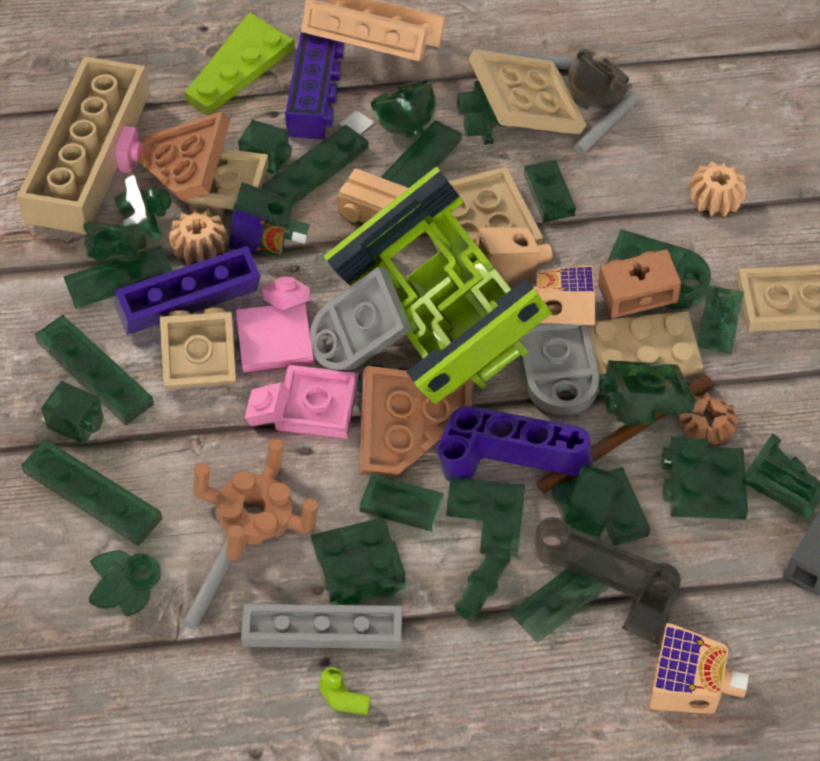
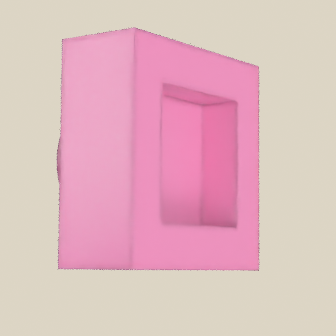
[114,126,143,174]
[262,277,311,311]
[244,382,289,427]

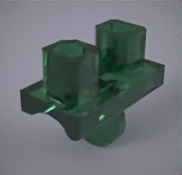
[457,81,503,145]
[114,176,172,241]
[83,221,147,262]
[697,284,744,354]

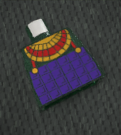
[228,182,310,256]

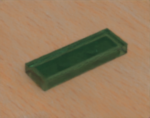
[380,120,462,188]
[63,245,172,309]
[511,545,625,643]

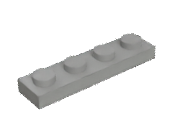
[241,604,402,649]

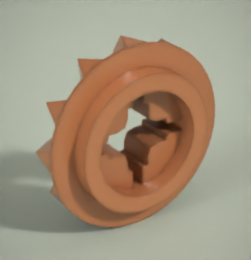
[679,392,738,445]

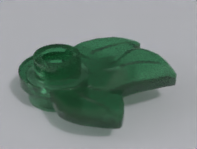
[88,550,161,617]

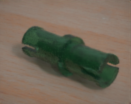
[454,545,511,621]

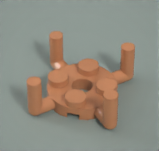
[193,438,318,561]

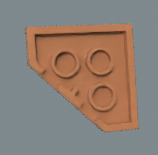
[138,111,230,201]
[359,366,472,478]

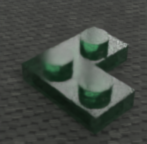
[552,467,651,546]
[446,477,525,558]

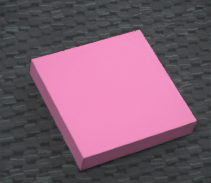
[236,302,314,373]
[275,365,359,439]

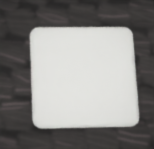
[340,111,374,136]

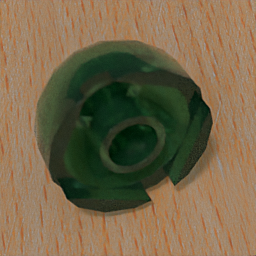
[370,80,437,138]

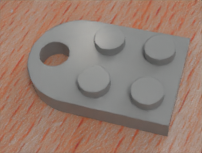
[310,267,412,371]
[520,323,599,415]

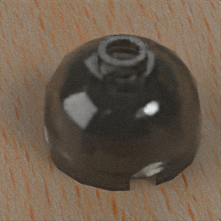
[567,48,632,110]

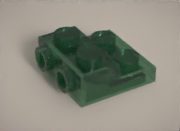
[599,360,696,426]
[662,437,748,520]
[311,517,406,605]

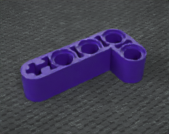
[437,406,593,484]

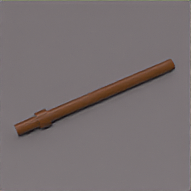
[536,374,713,494]

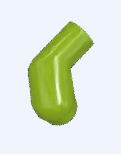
[318,667,371,715]

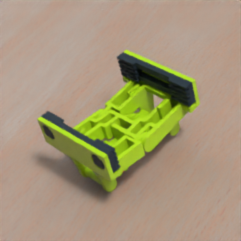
[324,166,552,404]

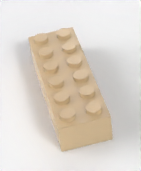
[17,56,150,235]

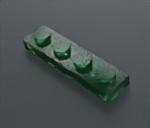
[256,124,369,220]
[35,314,154,425]
[21,439,163,546]

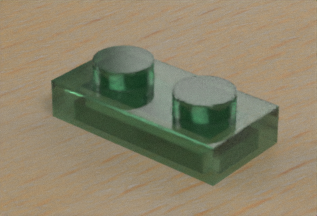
[524,160,576,223]
[360,474,444,532]

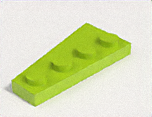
[185,12,295,116]

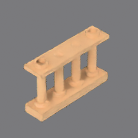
[301,0,446,61]

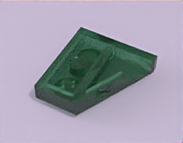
[741,433,820,520]

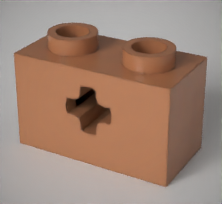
[598,249,681,319]

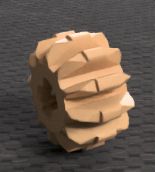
[689,161,747,217]
[169,208,228,266]

